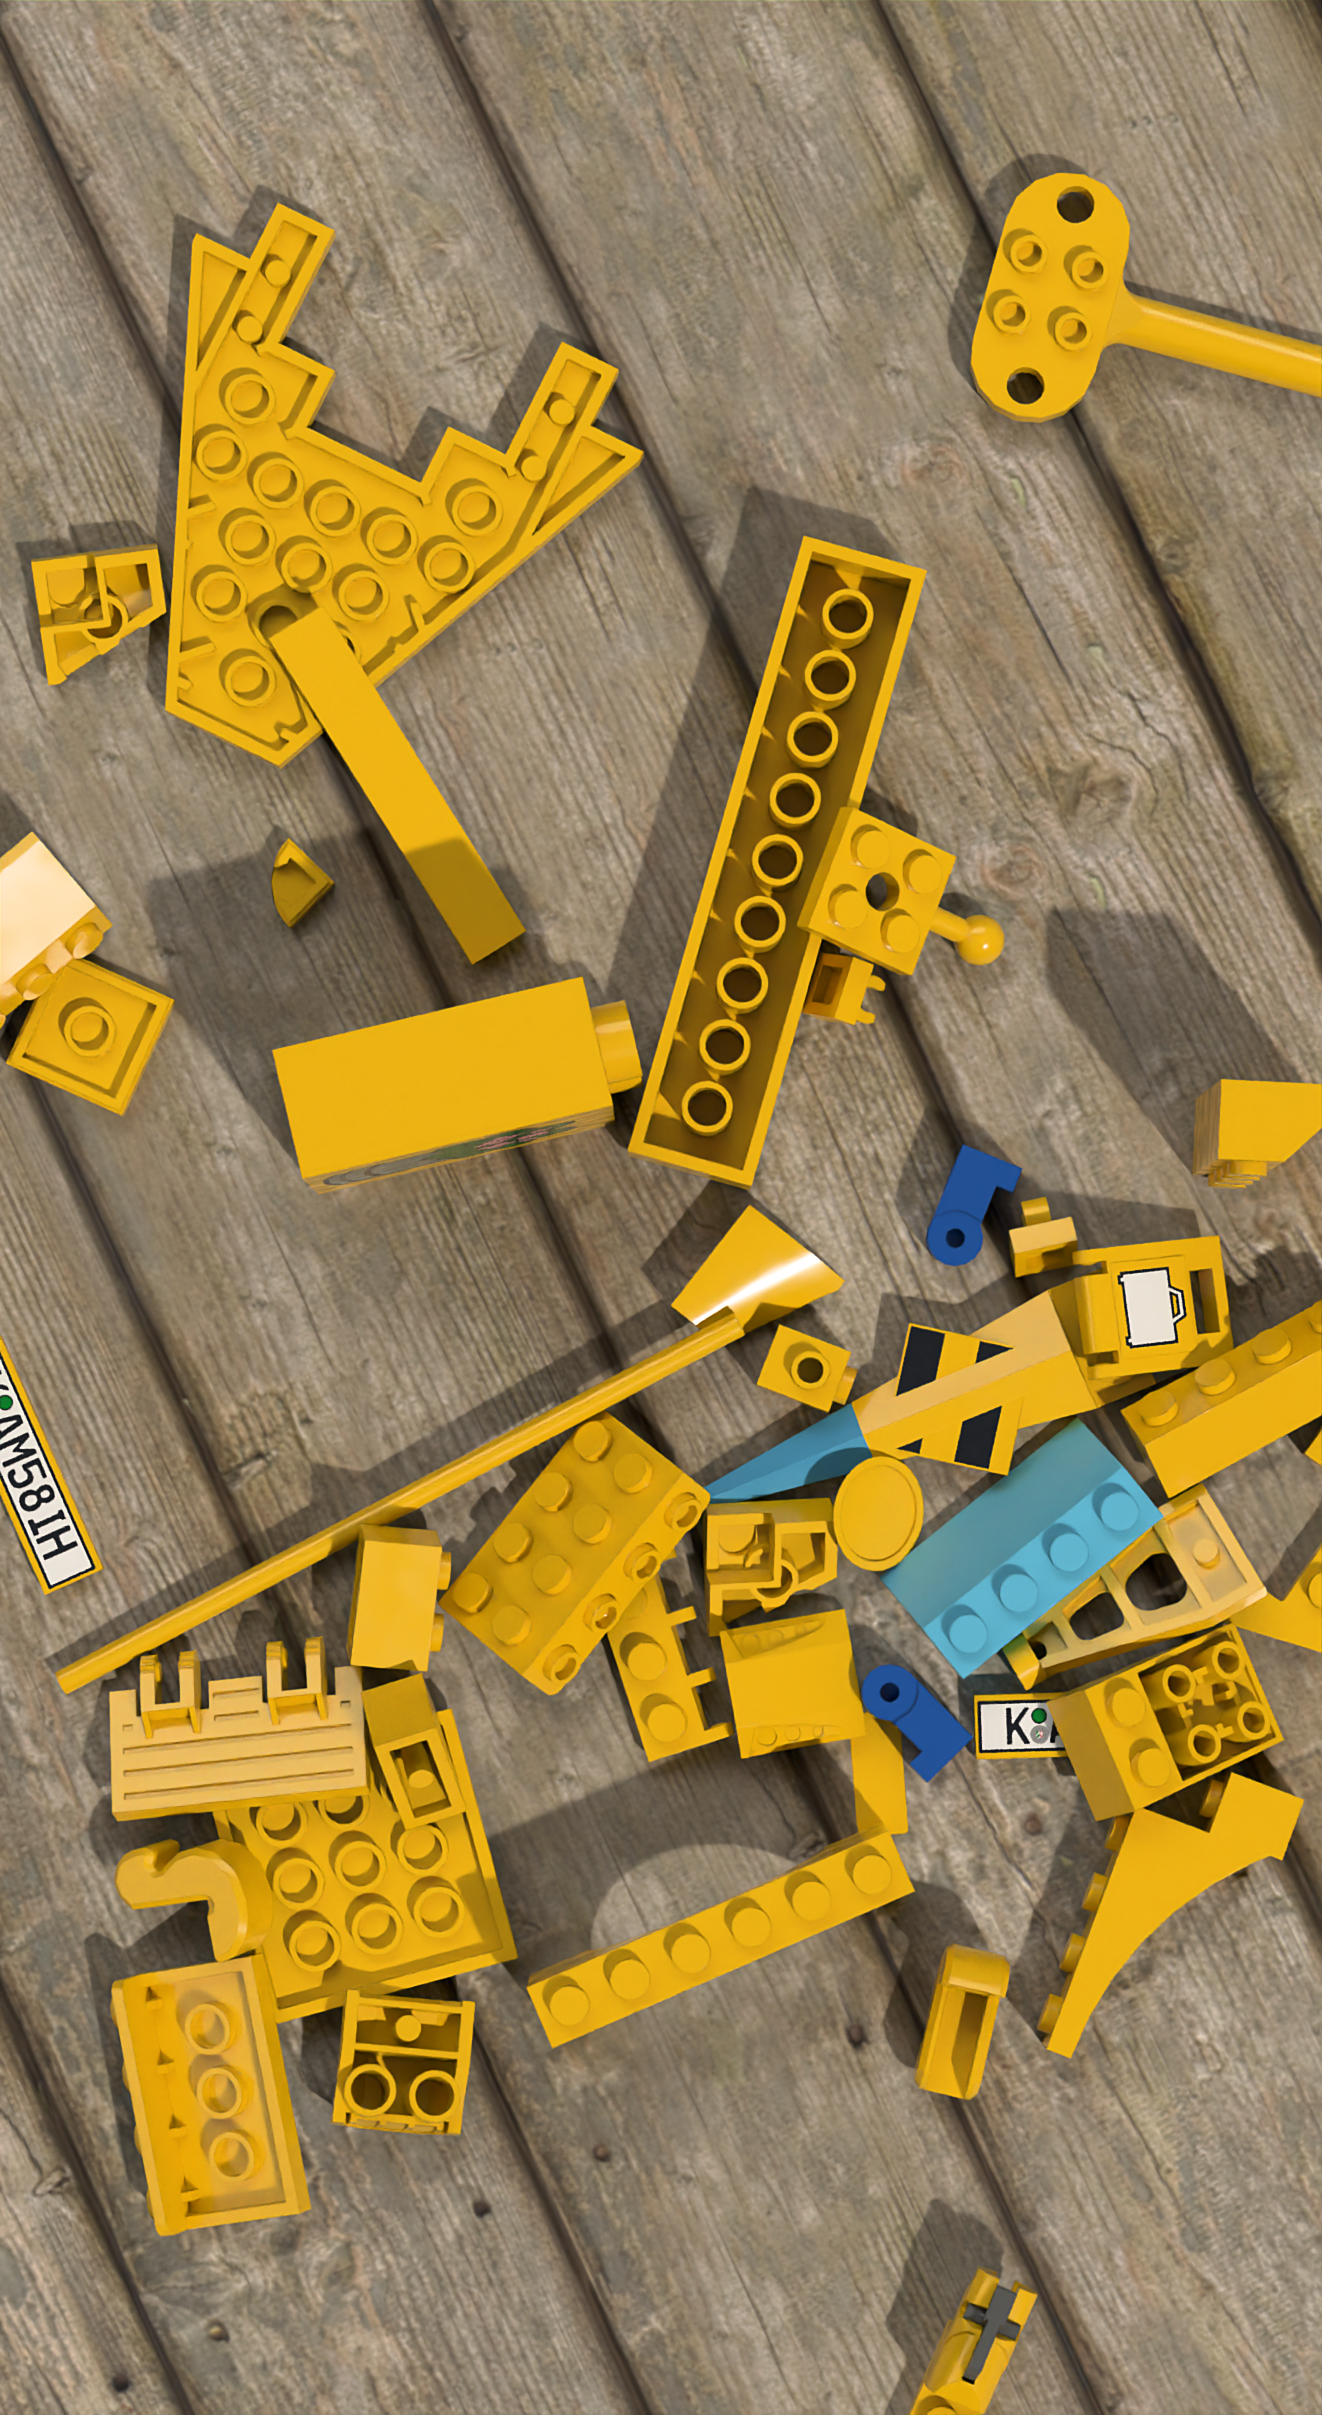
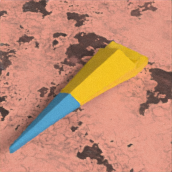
[704,1268,1157,1504]

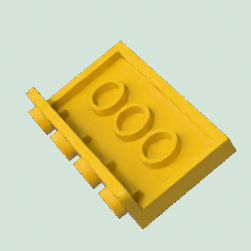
[437,1410,710,1695]
[110,1953,312,2237]

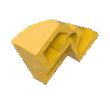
[31,543,166,686]
[671,1204,845,1334]
[703,1497,838,1637]

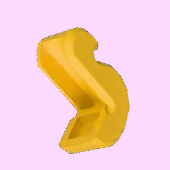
[114,1839,273,1963]
[914,1943,1010,2100]

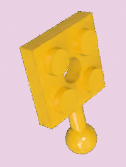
[796,807,1005,976]

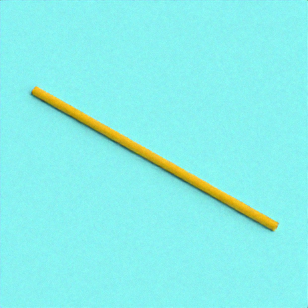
[55,1312,745,1695]

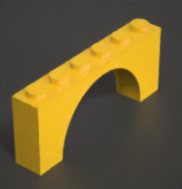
[526,1822,915,2049]

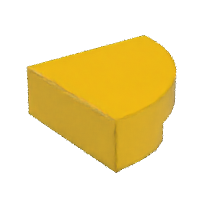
[271,838,335,929]

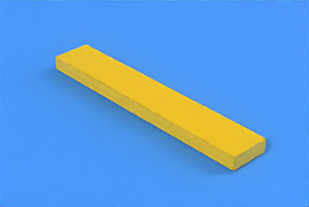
[268,605,526,965]

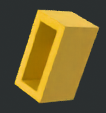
[346,1524,451,1672]

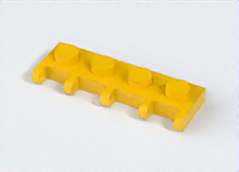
[607,1548,735,1762]

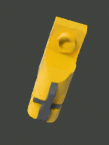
[907,2266,1038,2415]

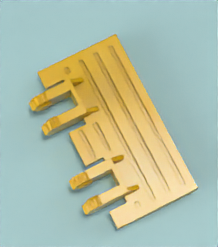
[109,1636,371,1821]

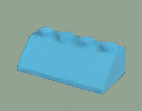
[879,1417,1164,1679]

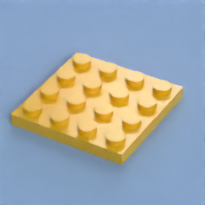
[212,1708,519,2024]

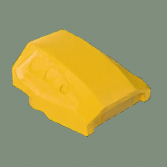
[719,1608,867,1759]
[330,1989,475,2136]

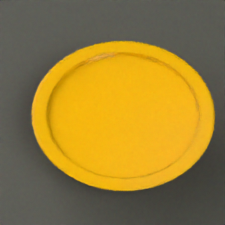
[832,1456,924,1571]

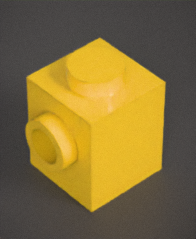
[756,1324,858,1413]

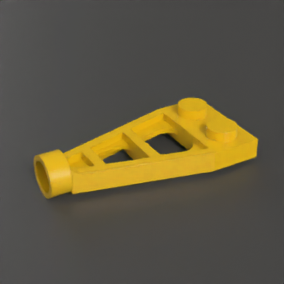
[1002,1483,1268,1691]

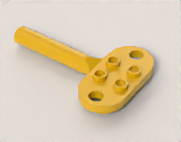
[970,173,1322,423]

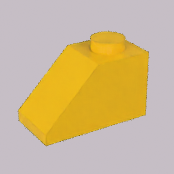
[360,1673,467,1831]

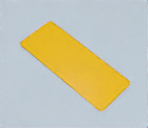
[850,1712,908,1835]

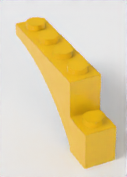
[1036,1769,1304,2058]

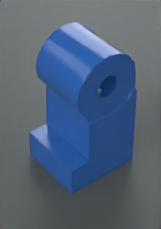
[925,1144,1023,1267]
[860,1664,973,1783]

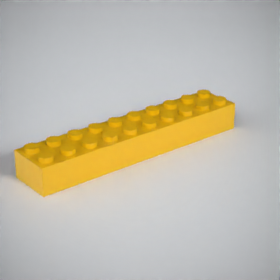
[627,536,927,1191]

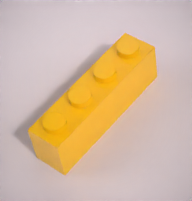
[1120,1299,1322,1498]

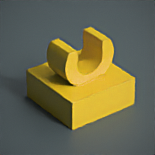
[801,952,886,1025]
[1009,1197,1078,1278]

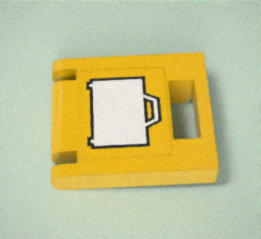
[1072,1235,1234,1380]

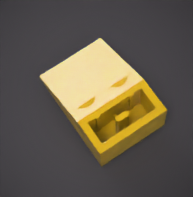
[1046,1622,1284,1822]

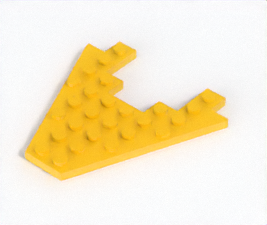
[165,203,644,769]

